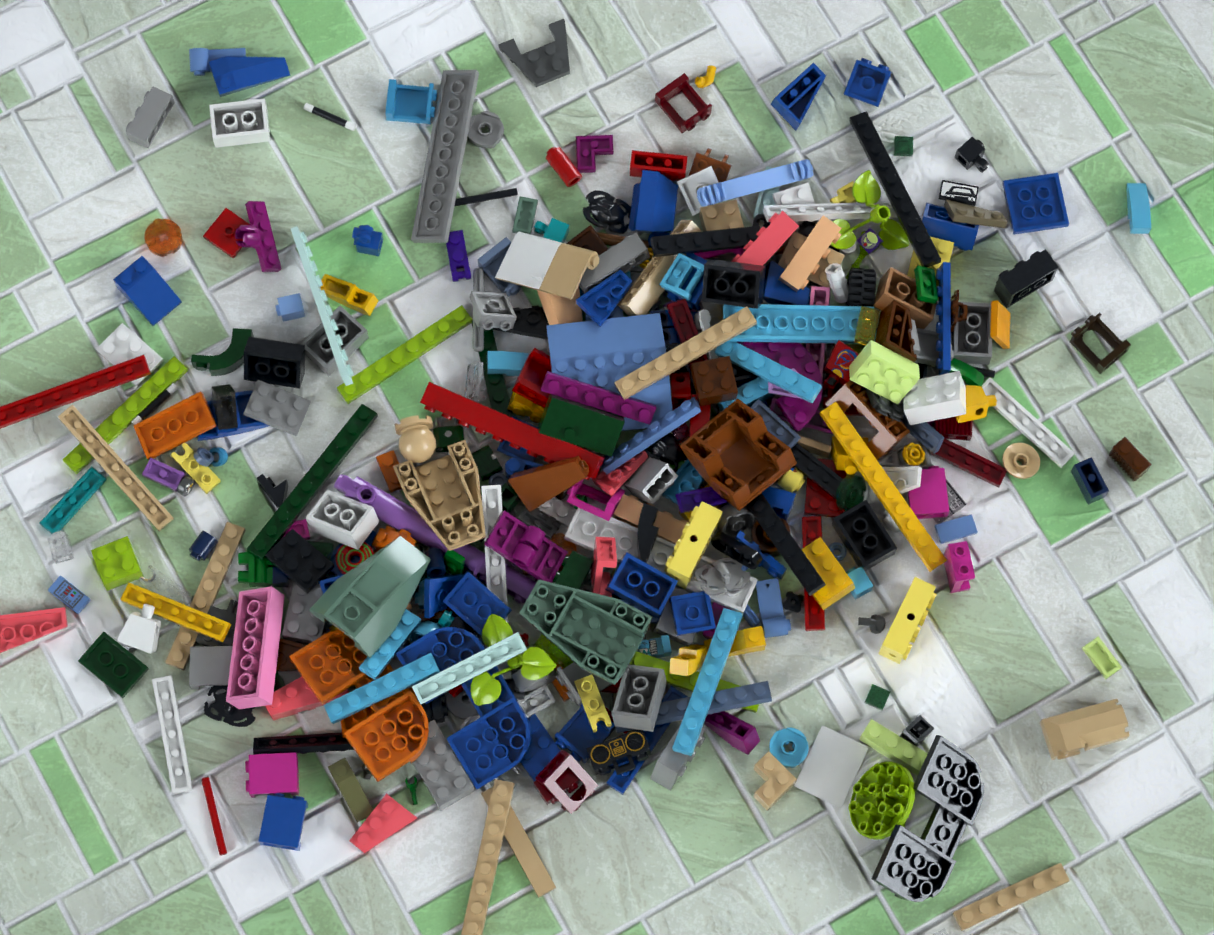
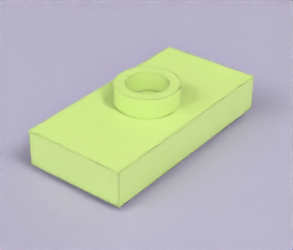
[1082,637,1122,680]

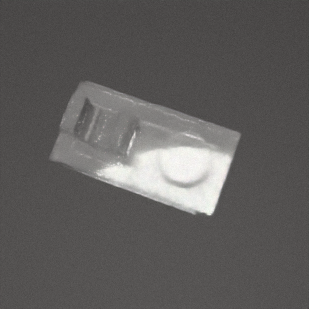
[464,361,487,402]

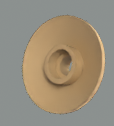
[1002,442,1040,479]

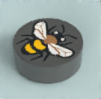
[177,476,195,496]

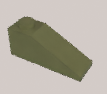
[328,758,373,823]

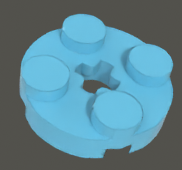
[769,727,809,768]

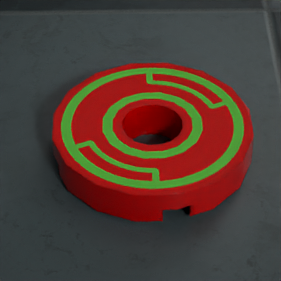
[336,542,374,574]

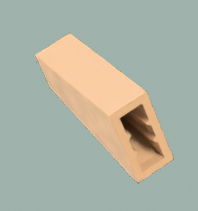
[537,286,583,325]

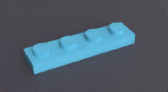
[359,609,421,680]

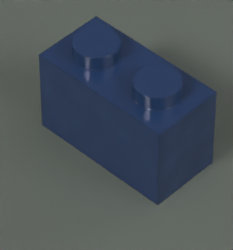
[1071,457,1109,505]

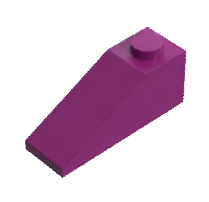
[704,711,760,755]

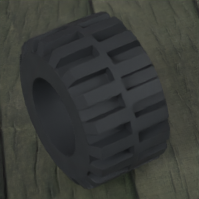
[846,268,876,307]

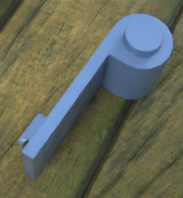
[189,48,246,76]
[756,578,791,638]

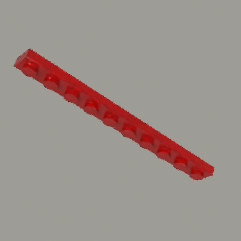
[0,355,151,429]

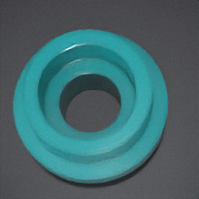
[438,610,455,628]

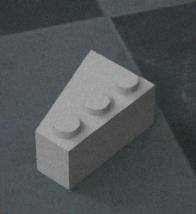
[650,724,706,791]

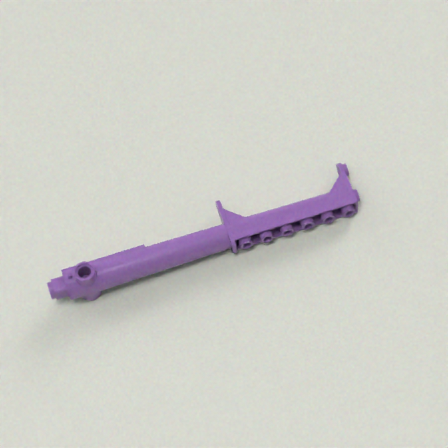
[334,474,537,605]

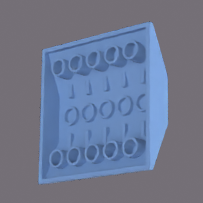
[546,313,672,431]

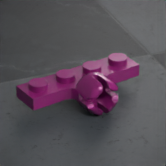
[235,201,282,272]

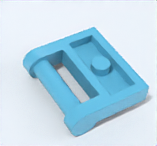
[660,253,704,301]

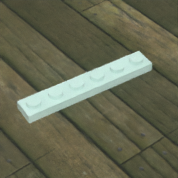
[412,632,527,704]

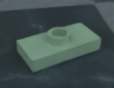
[512,196,538,234]

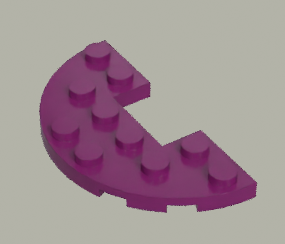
[737,342,822,433]

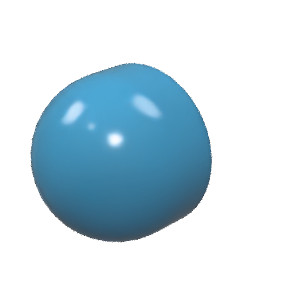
[210,447,228,467]

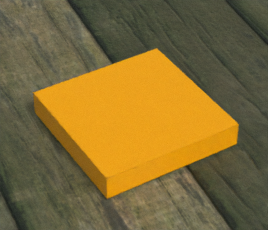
[990,300,1010,349]

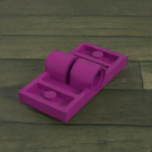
[484,511,568,583]

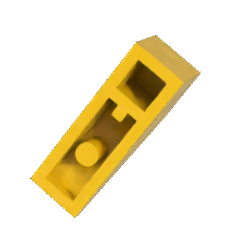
[704,626,766,657]

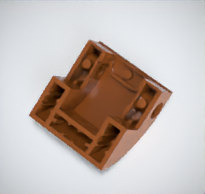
[680,399,797,511]

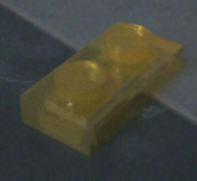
[853,306,880,345]

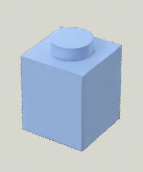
[275,293,305,322]

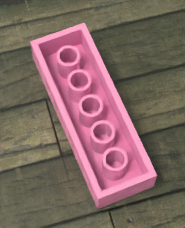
[226,586,285,709]

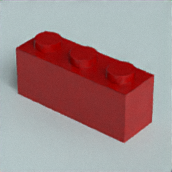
[630,150,688,181]

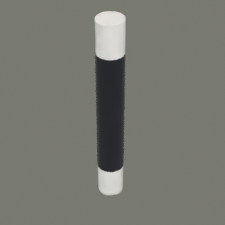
[304,103,356,131]
[131,383,178,425]

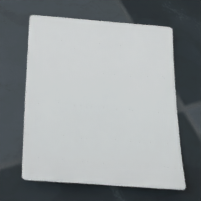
[794,726,869,808]

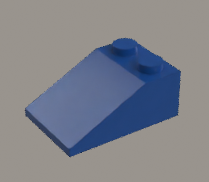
[113,256,182,326]

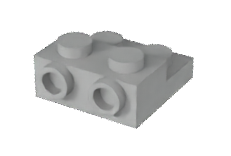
[470,291,517,331]

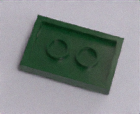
[78,632,149,698]

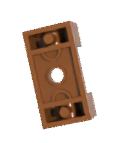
[825,380,910,460]

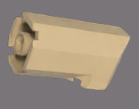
[1040,699,1129,760]

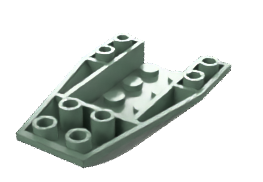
[309,536,431,658]
[519,579,652,685]

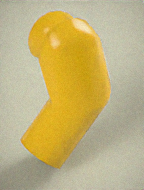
[695,65,716,89]

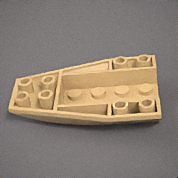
[393,440,486,551]

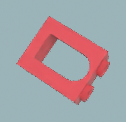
[590,537,617,597]

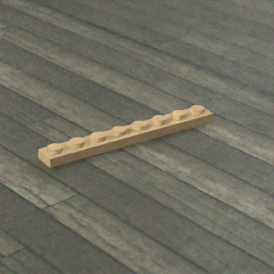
[614,306,757,400]
[58,404,174,531]
[165,522,246,670]
[461,779,515,935]

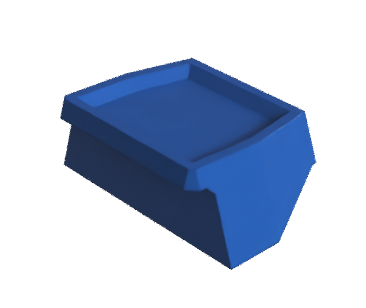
[629,170,678,233]

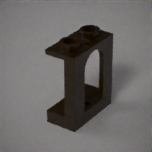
[1070,313,1131,374]

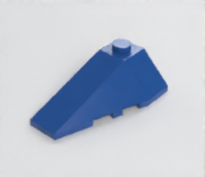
[209,56,290,97]

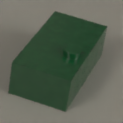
[538,394,625,457]

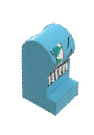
[637,635,672,658]

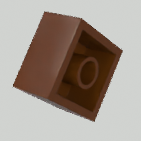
[691,356,738,406]

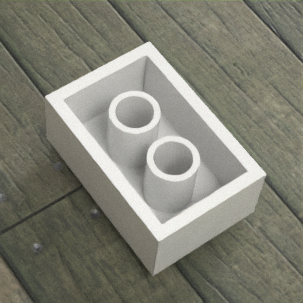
[209,98,271,148]
[904,371,966,425]
[306,490,379,550]

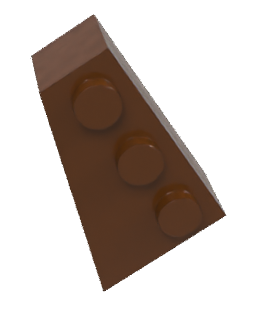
[875,300,917,362]

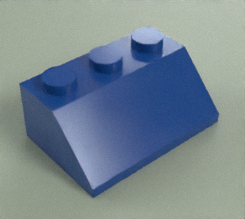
[922,203,979,251]

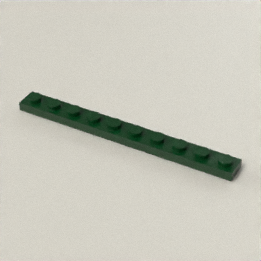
[247,404,378,561]

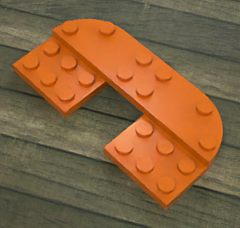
[289,630,429,782]

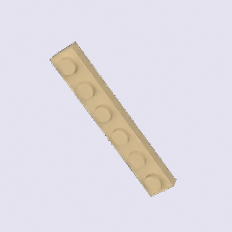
[953,863,1070,931]

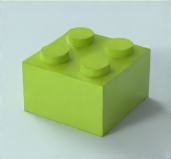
[91,536,144,591]

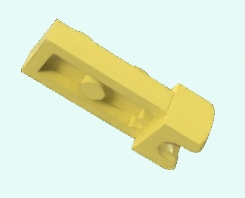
[171,442,221,494]
[574,674,612,733]

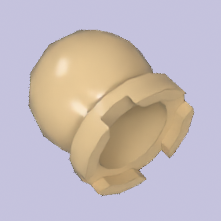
[394,415,436,463]

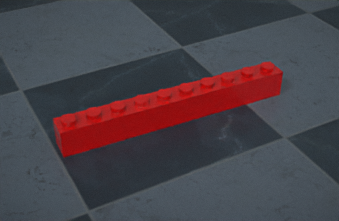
[420,382,604,480]

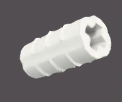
[825,263,849,303]

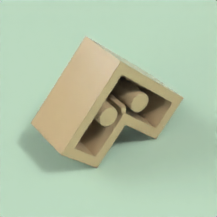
[754,751,797,811]

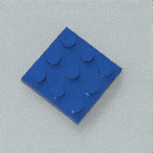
[1002,173,1069,235]

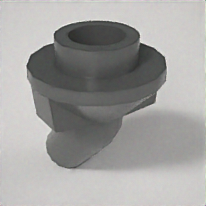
[858,615,886,634]

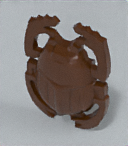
[951,290,968,334]

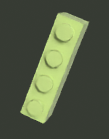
[859,719,928,776]

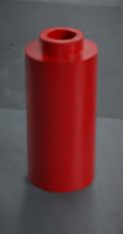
[546,147,582,187]

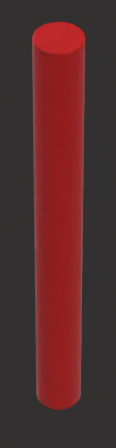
[201,777,227,856]

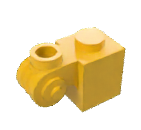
[507,392,544,423]

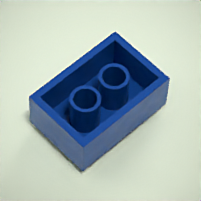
[605,553,678,618]

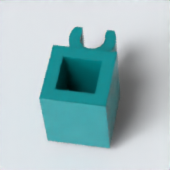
[534,218,569,243]

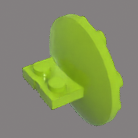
[848,761,915,840]

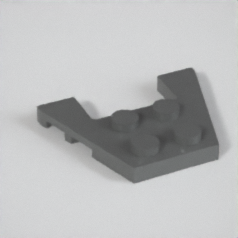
[498,19,570,87]

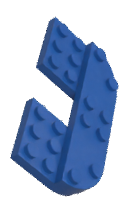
[395,627,531,790]

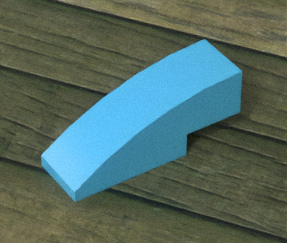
[1126,183,1151,234]
[487,351,529,376]

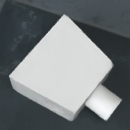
[117,604,161,653]

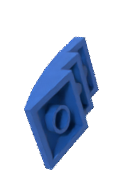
[197,390,270,441]

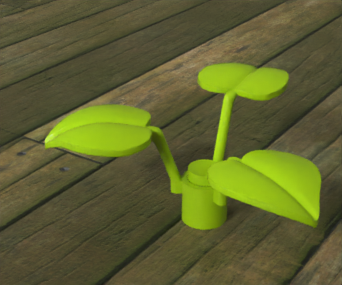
[830,170,910,250]
[471,614,557,706]

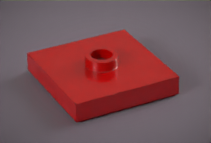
[203,208,250,258]

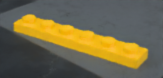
[120,582,231,642]

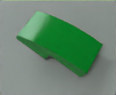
[949,358,984,387]

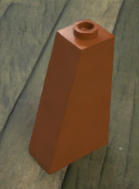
[508,456,589,512]

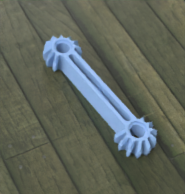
[697,159,814,207]

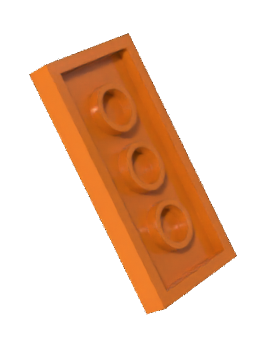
[133,391,217,460]

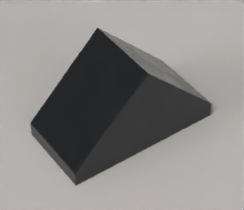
[900,715,935,747]

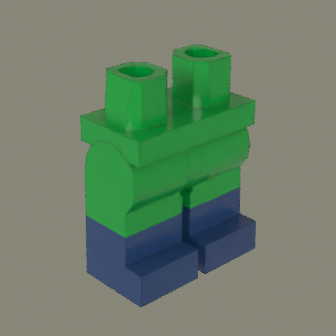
[238,552,289,587]

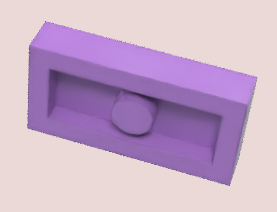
[142,457,186,492]

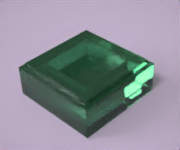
[894,136,913,156]
[864,684,890,710]

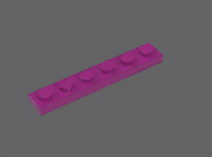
[541,371,657,425]

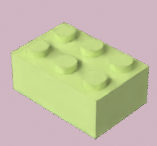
[849,340,920,404]

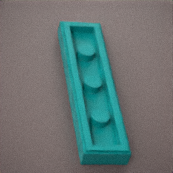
[40,466,107,537]

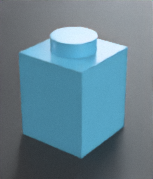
[846,566,873,600]

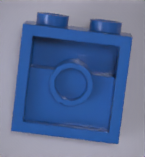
[844,58,892,107]

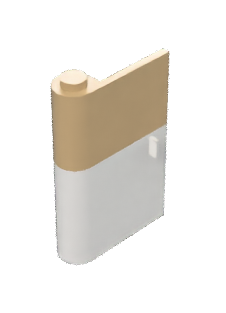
[495,232,600,299]

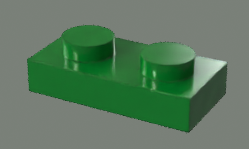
[914,265,938,304]

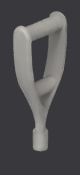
[877,442,933,469]

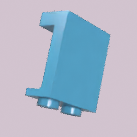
[385,79,437,124]

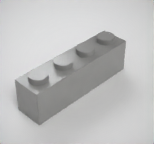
[578,233,650,294]

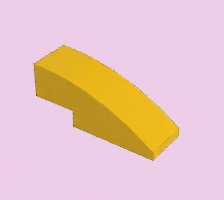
[320,274,379,316]
[669,644,709,676]

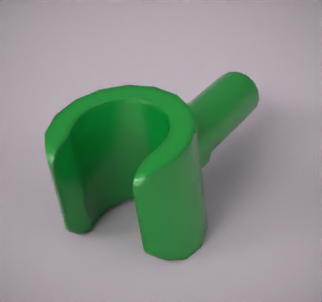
[405,776,418,805]

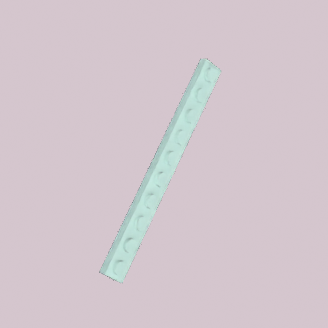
[291,226,354,386]

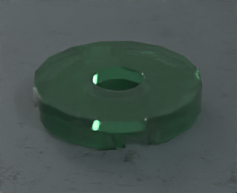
[836,474,866,511]

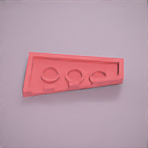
[0,607,68,653]

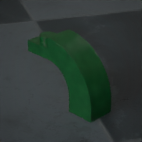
[191,328,254,376]

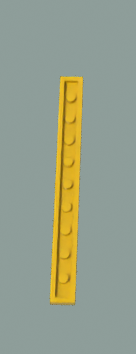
[819,402,947,572]

